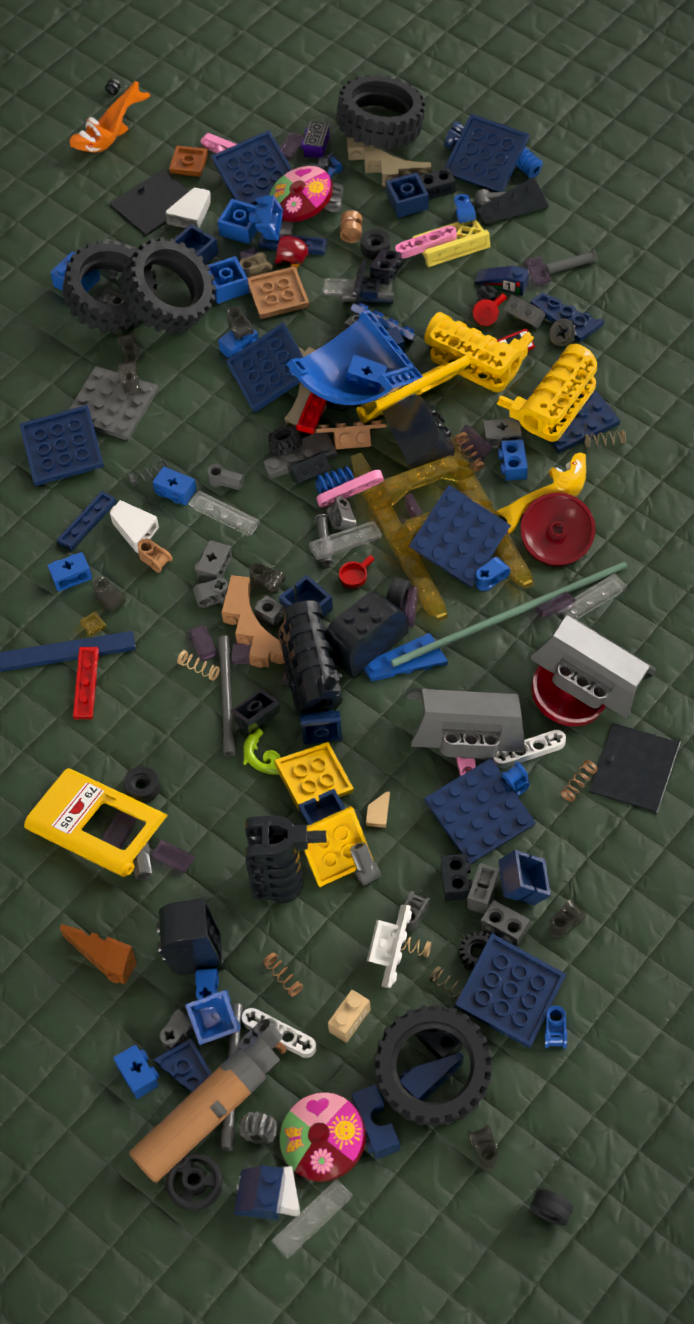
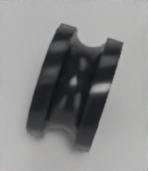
[105,79,121,95]

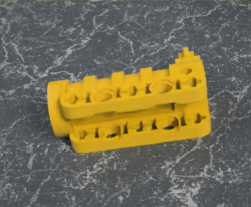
[424,312,534,392]
[497,344,597,442]

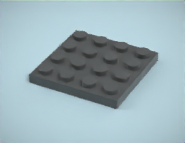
[69,366,159,441]

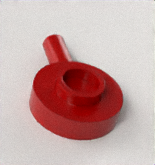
[472,293,507,326]
[339,555,375,589]

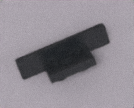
[353,260,381,304]

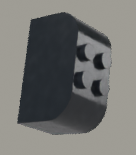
[383,394,455,479]
[325,591,409,678]
[156,898,224,975]

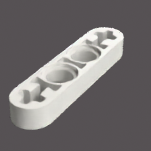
[493,730,566,768]
[242,1008,316,1058]

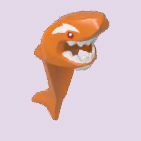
[70,81,150,153]

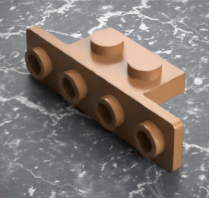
[314,421,387,450]

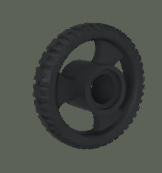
[166,1153,223,1211]

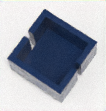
[175,224,218,265]
[279,575,333,617]
[298,788,346,826]
[498,850,551,906]

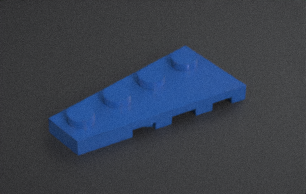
[350,302,417,341]
[364,633,448,681]

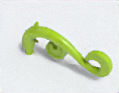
[243,728,281,775]

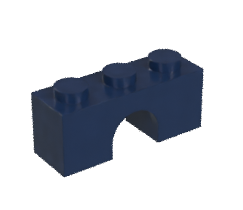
[351,1084,400,1159]

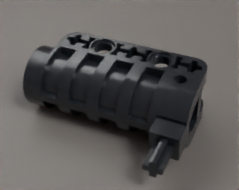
[279,600,343,714]
[245,816,327,903]

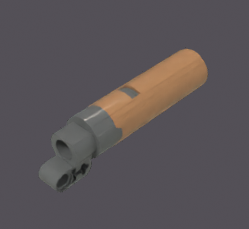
[129,1019,282,1182]

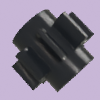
[477,285,497,302]

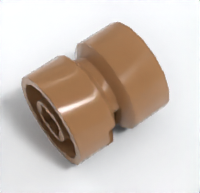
[340,210,362,243]

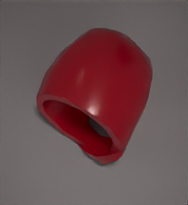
[274,236,308,269]

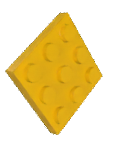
[274,742,354,811]
[304,806,374,887]

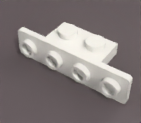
[367,905,412,988]

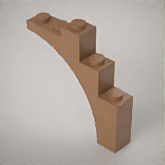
[222,575,285,668]

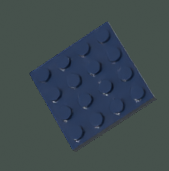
[444,114,530,192]
[211,130,293,205]
[226,322,304,413]
[526,383,620,454]
[19,405,104,486]
[408,485,511,588]
[424,758,536,865]
[454,934,566,1048]

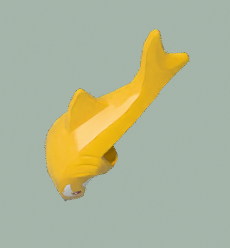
[497,453,586,534]

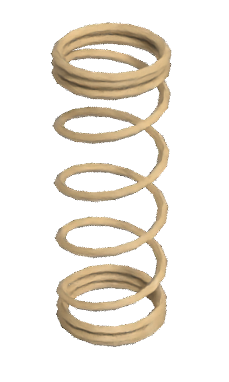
[177,650,220,681]
[400,936,432,958]

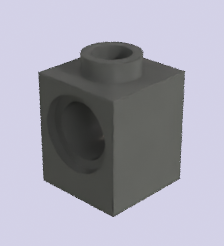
[254,595,284,629]

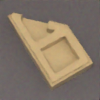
[366,792,390,828]

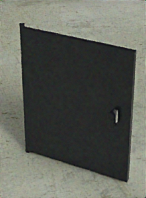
[110,169,189,237]
[589,723,681,814]

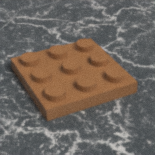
[248,266,309,319]

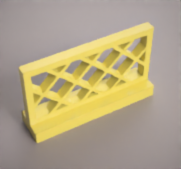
[412,220,490,267]

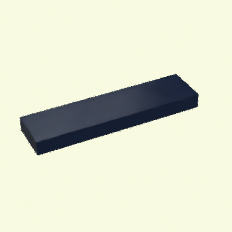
[258,233,327,255]
[56,491,117,552]

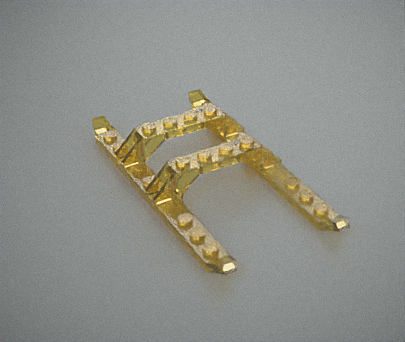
[351,424,534,621]

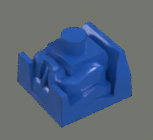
[249,195,283,241]
[185,990,241,1045]

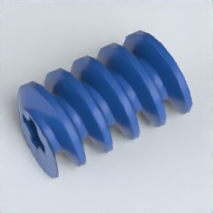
[516,147,543,178]
[315,466,354,495]

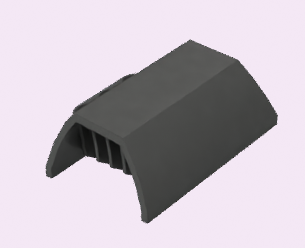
[530,612,657,719]
[406,689,525,759]

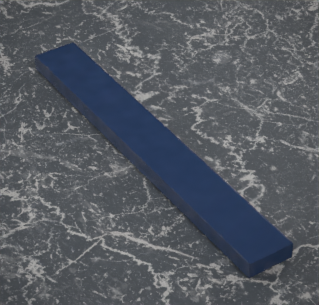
[0,631,136,672]

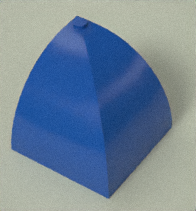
[286,310,423,405]

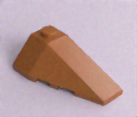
[60,924,137,984]

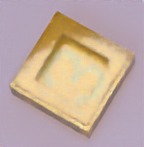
[80,611,106,636]

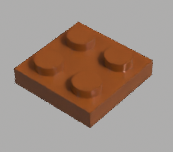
[169,146,208,177]

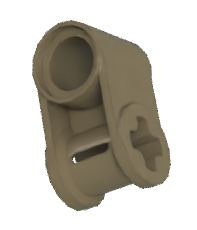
[239,253,273,278]

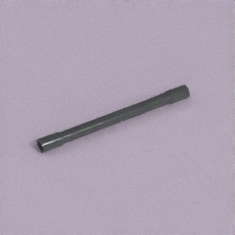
[218,636,235,757]
[220,1003,243,1151]

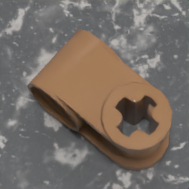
[137,539,173,572]

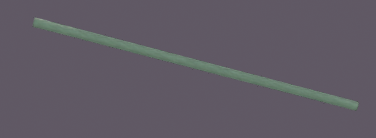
[390,561,627,667]

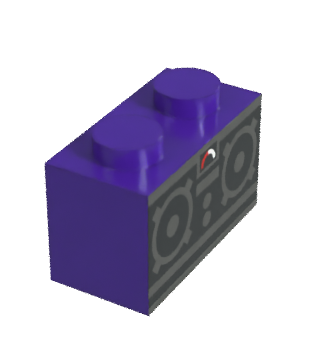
[301,122,330,159]

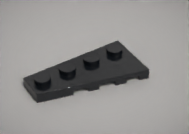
[476,177,550,224]

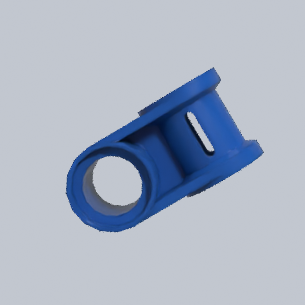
[454,194,476,224]
[476,557,511,591]
[501,761,530,795]
[195,969,219,1000]
[545,1006,567,1049]

